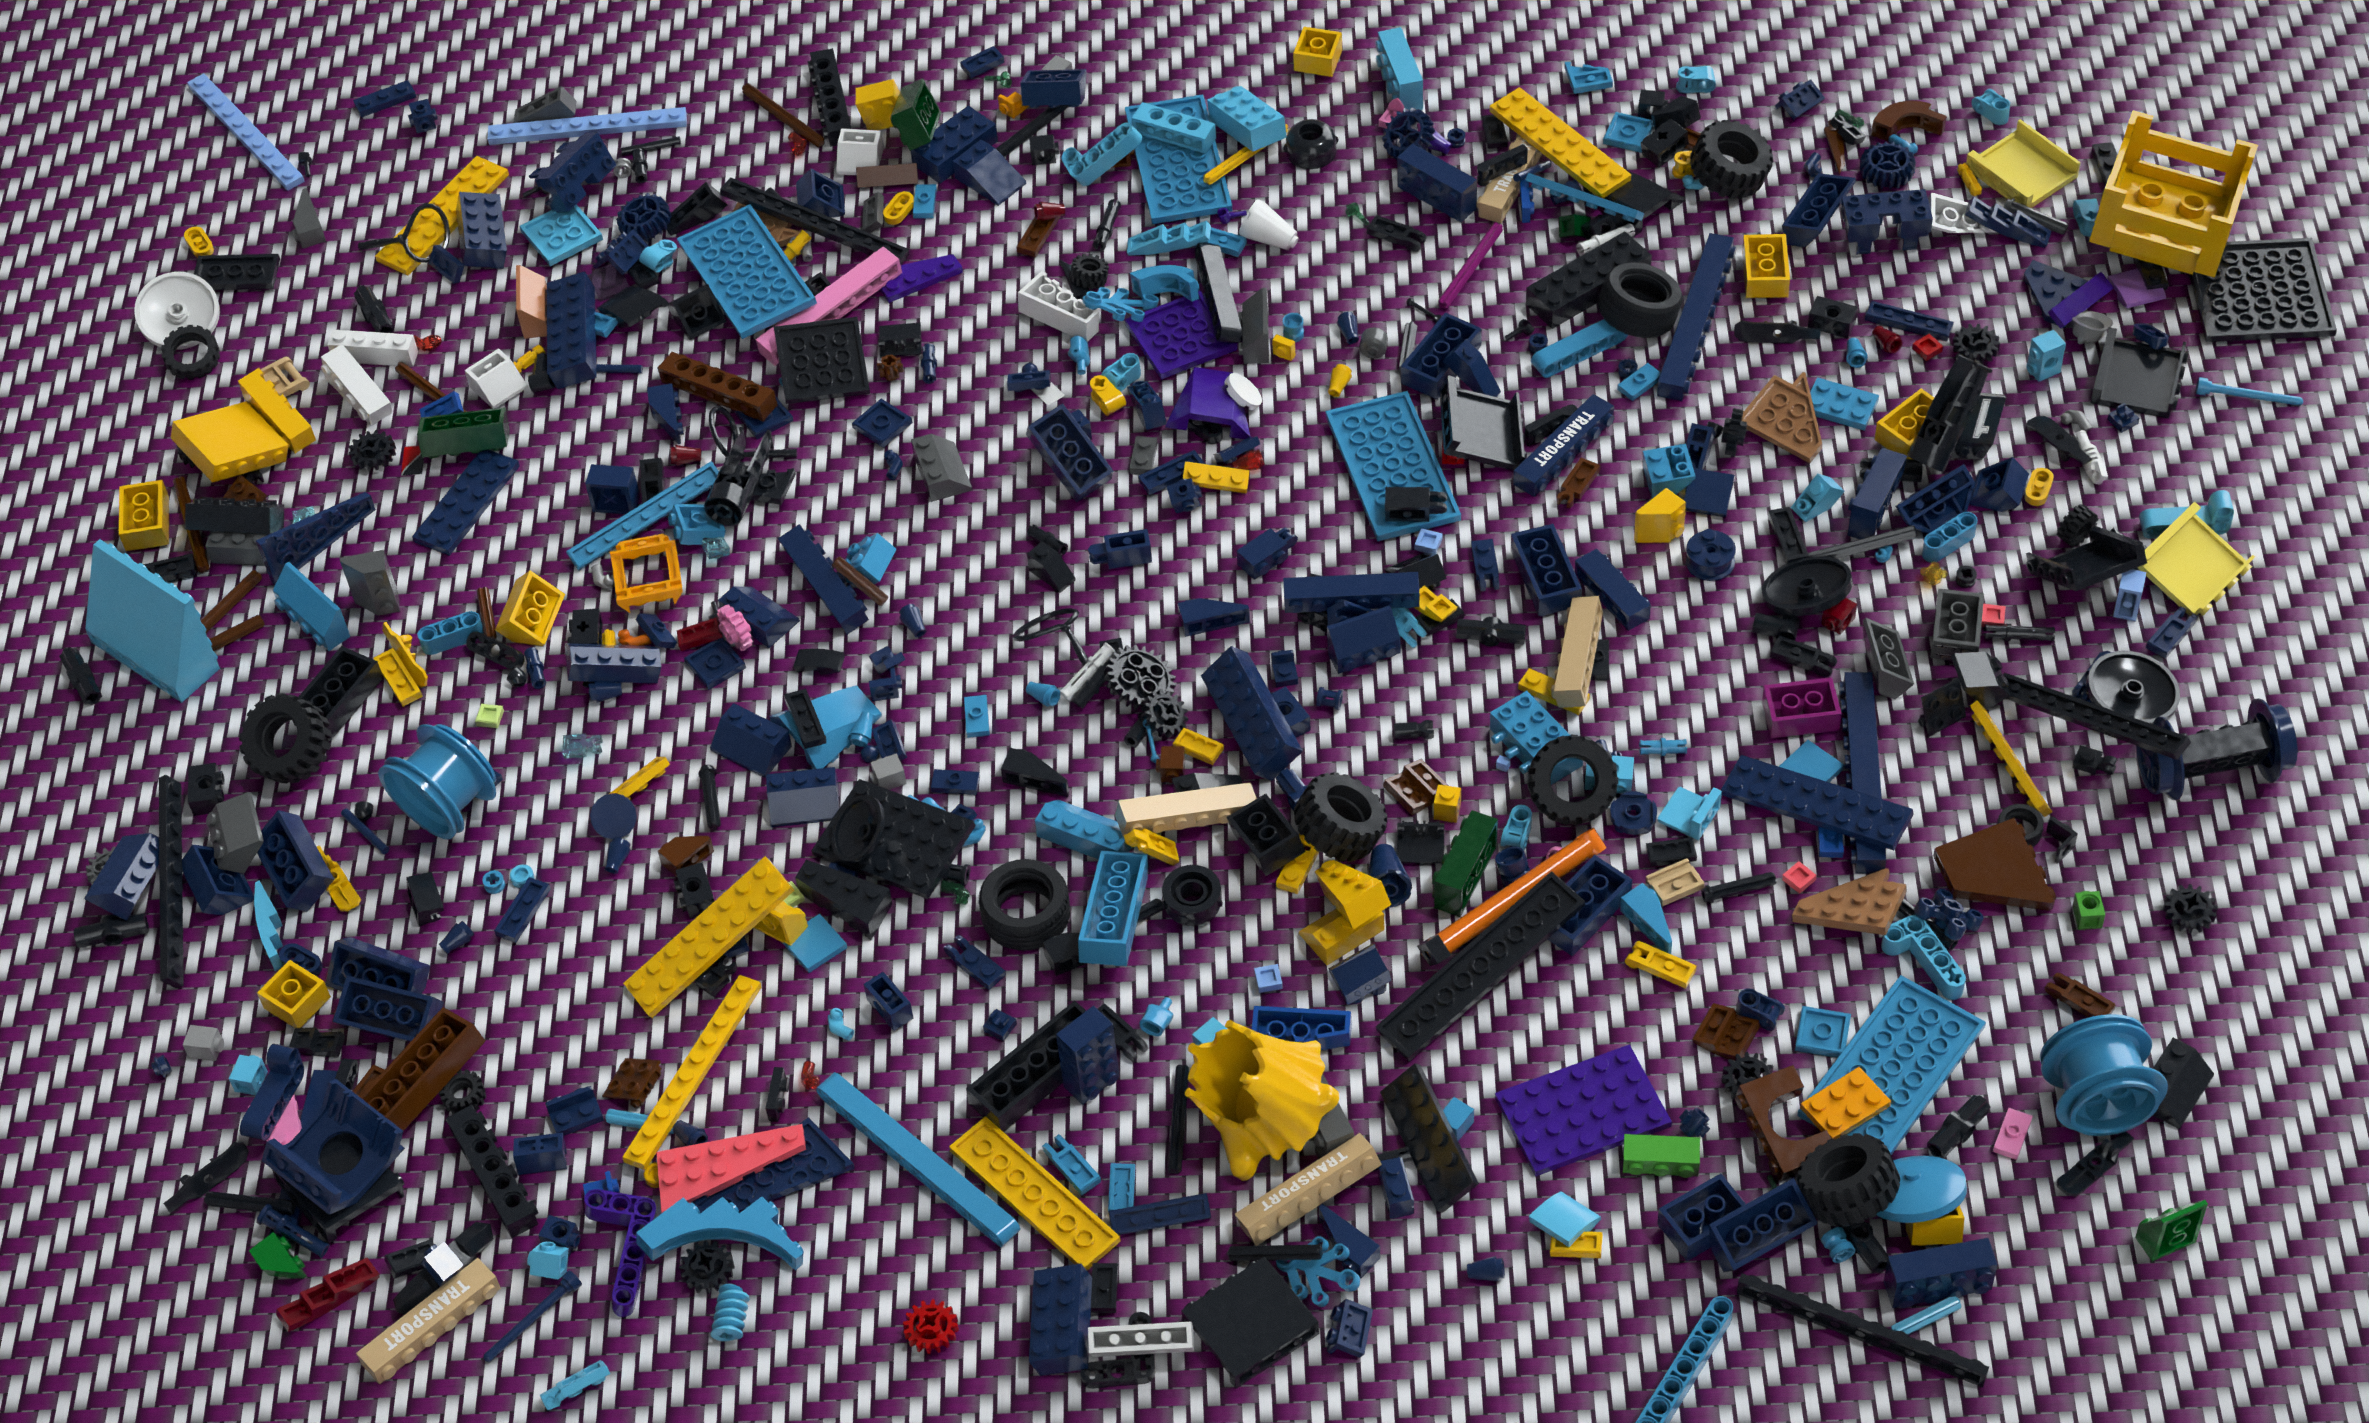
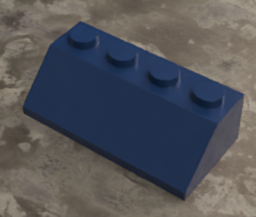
[1782,173,1856,247]
[565,643,662,683]
[84,833,159,921]
[325,937,431,994]
[1708,1178,1818,1273]

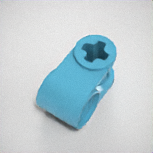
[1676,66,1716,93]
[1971,89,2010,125]
[2073,198,2099,237]
[639,240,677,273]
[1101,353,1141,391]
[1500,805,1532,851]

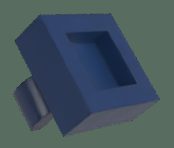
[2107,403,2140,433]
[983,1009,1017,1042]

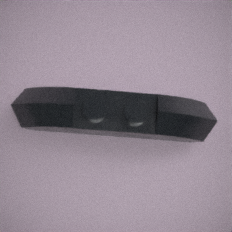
[393,1222,494,1315]

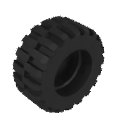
[1690,120,1773,199]
[239,693,331,784]
[1527,734,1618,825]
[1294,772,1387,862]
[1797,1133,1900,1226]

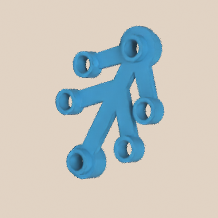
[1082,287,1159,322]
[1276,1236,1360,1307]

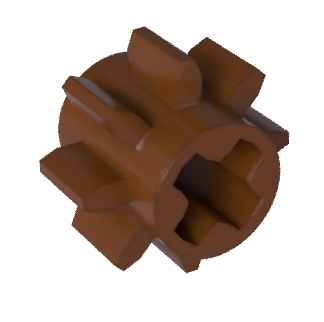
[877,355,904,381]

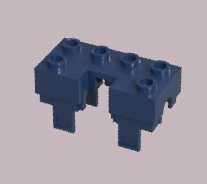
[529,132,616,213]
[1840,189,1933,255]

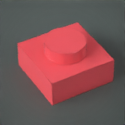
[1981,604,2006,627]
[1782,861,1817,894]

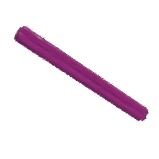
[1438,222,1503,309]

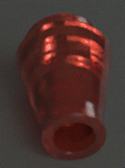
[1231,449,1265,471]

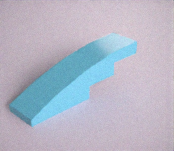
[1127,220,1211,256]
[254,880,283,971]

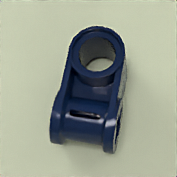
[1736,988,1785,1031]

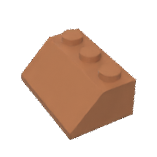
[516,265,547,339]

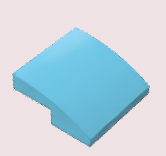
[1529,1191,1601,1247]

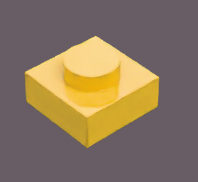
[1272,334,1296,361]

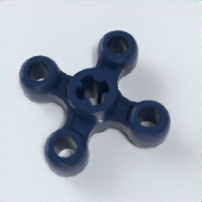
[1914,889,1984,941]

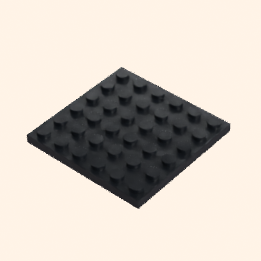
[2189,238,2337,342]

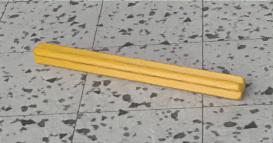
[1203,124,1288,185]

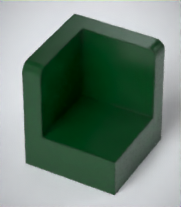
[1559,214,1591,238]

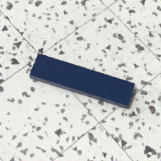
[1865,301,1954,341]
[1108,1193,1211,1235]

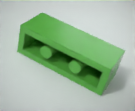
[1623,1134,1700,1178]

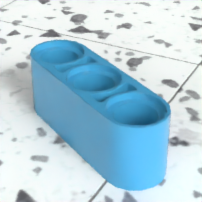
[1922,512,1978,563]
[417,611,484,655]

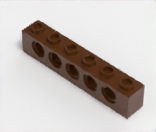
[657,352,778,421]

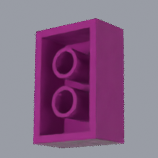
[1762,678,1842,738]

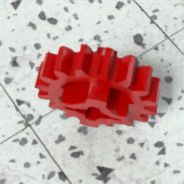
[903,1299,959,1354]

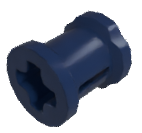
[1316,687,1343,711]

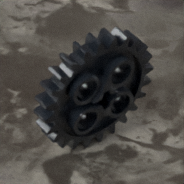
[1104,645,1176,710]

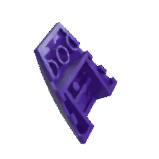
[1165,367,1251,439]

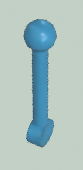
[1143,719,1159,763]

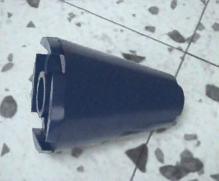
[1367,844,1412,907]

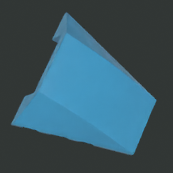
[769,685,882,769]

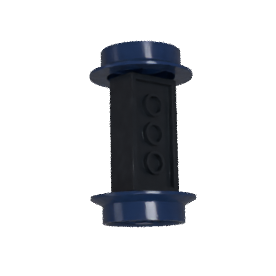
[2136,698,2298,800]

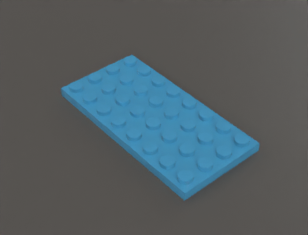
[1125,94,1233,224]
[677,204,817,339]
[1325,391,1461,542]
[1797,975,1986,1155]

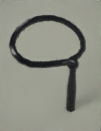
[358,203,450,263]
[709,406,797,459]
[1013,608,1088,666]

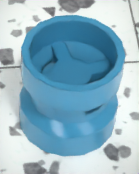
[1283,313,1304,342]
[1821,1227,1856,1263]

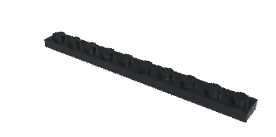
[2091,142,2169,290]
[720,177,909,265]
[2003,673,2191,760]
[159,775,184,989]
[1737,1273,1989,1387]

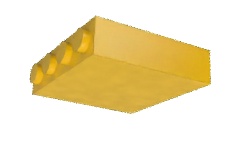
[171,401,288,483]

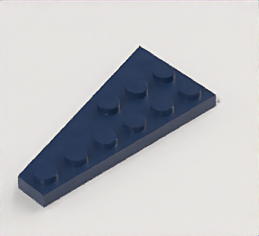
[256,492,376,585]
[694,1117,855,1213]

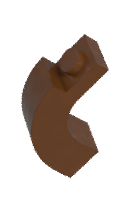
[1871,101,1947,142]

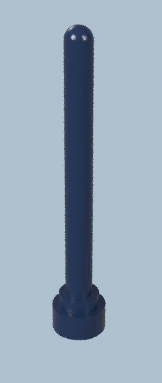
[483,1270,582,1362]

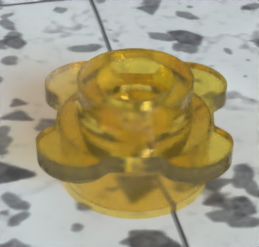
[1920,562,1948,585]

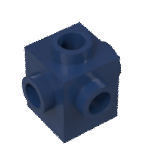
[408,99,438,133]
[1167,478,1202,514]

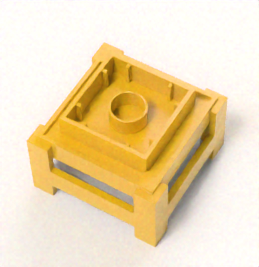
[2089,110,2258,278]

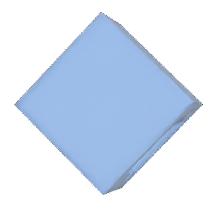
[1496,755,1510,772]

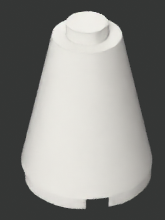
[1239,199,1299,250]

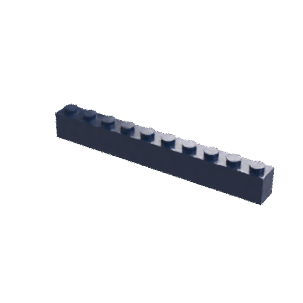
[1657,233,1737,401]
[1839,672,1886,873]

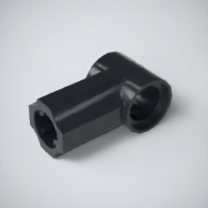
[528,353,555,393]
[1752,613,1800,641]

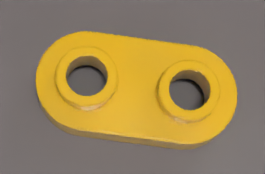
[883,191,914,225]
[184,227,214,258]
[2024,468,2054,506]

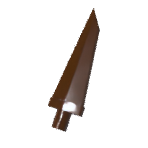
[1823,120,1845,174]

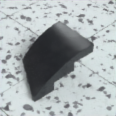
[597,286,669,328]

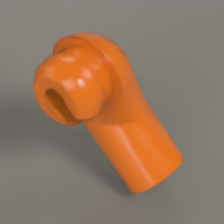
[618,629,651,646]

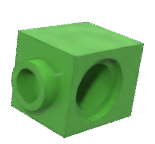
[2072,891,2105,930]

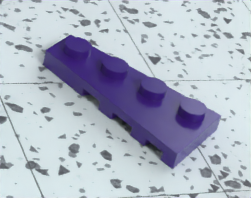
[880,254,963,303]

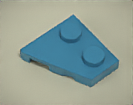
[1564,62,1613,94]

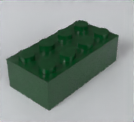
[890,78,942,151]
[417,407,510,459]
[1432,810,1498,917]

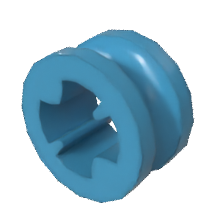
[482,870,505,894]

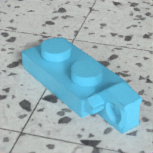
[540,1360,610,1410]

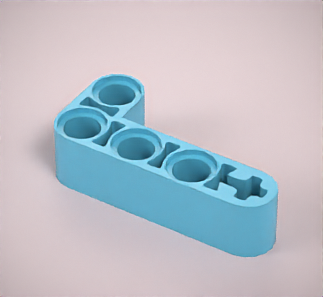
[1061,122,1142,186]
[2139,490,2234,539]
[1881,915,1966,1000]

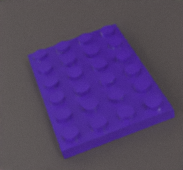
[1495,1044,1672,1177]

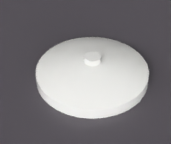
[135,272,220,350]

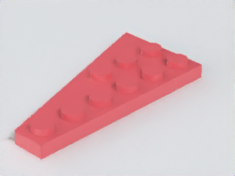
[657,1124,806,1213]

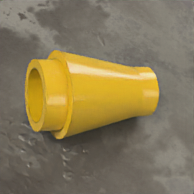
[1328,364,1352,397]

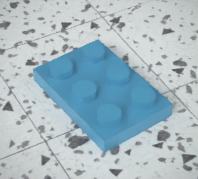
[1810,377,1879,431]

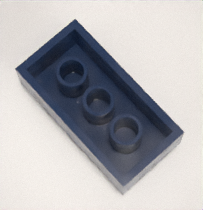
[911,105,998,184]
[1397,144,1477,223]
[456,192,507,268]
[1401,312,1482,400]
[1026,403,1114,502]
[1511,524,1582,617]
[257,810,334,912]
[1547,855,1633,957]
[333,976,444,1043]
[1056,1006,1120,1105]
[1883,1238,1998,1308]
[1029,1263,1092,1376]

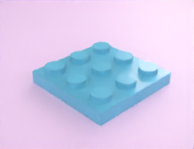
[519,204,603,266]

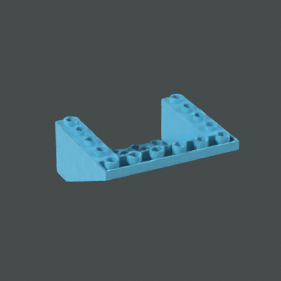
[85,539,220,703]

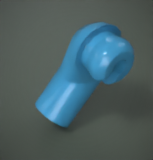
[1889,134,1918,154]
[962,819,986,847]

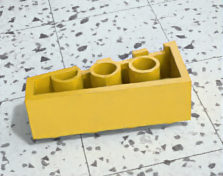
[238,368,316,454]
[1315,860,1391,930]

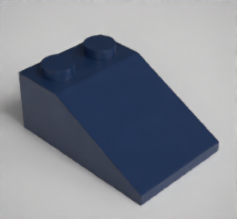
[953,139,1026,206]

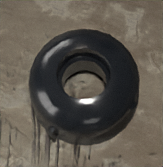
[1283,119,1339,169]
[1162,865,1223,926]

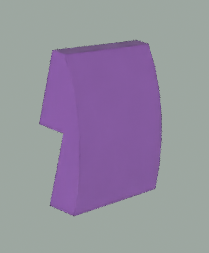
[2107,269,2166,309]

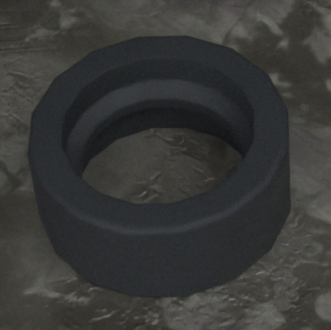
[1997,804,2044,847]

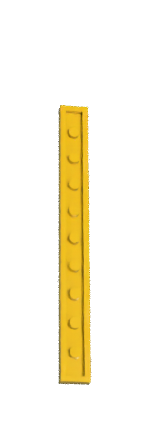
[622,975,762,1170]

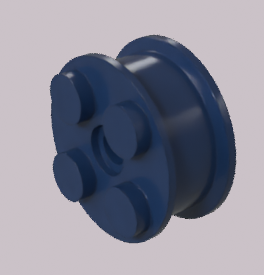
[1686,529,1736,581]

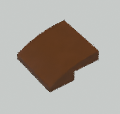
[1383,759,1449,815]
[1692,1003,1760,1061]

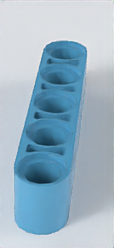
[1531,319,1628,378]

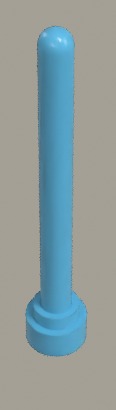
[2196,377,2303,406]

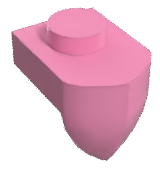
[1378,98,1405,129]

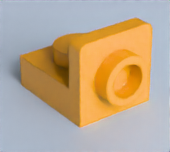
[998,92,1028,119]

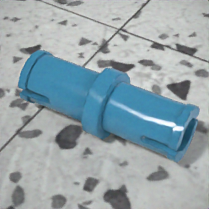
[1639,738,1687,756]

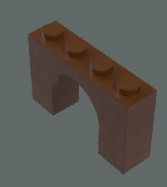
[1735,1065,1831,1182]

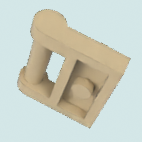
[260,357,310,397]

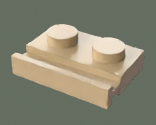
[1646,858,1705,907]

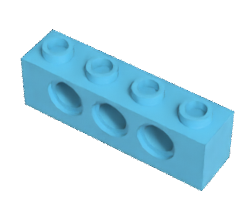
[1132,102,1216,154]

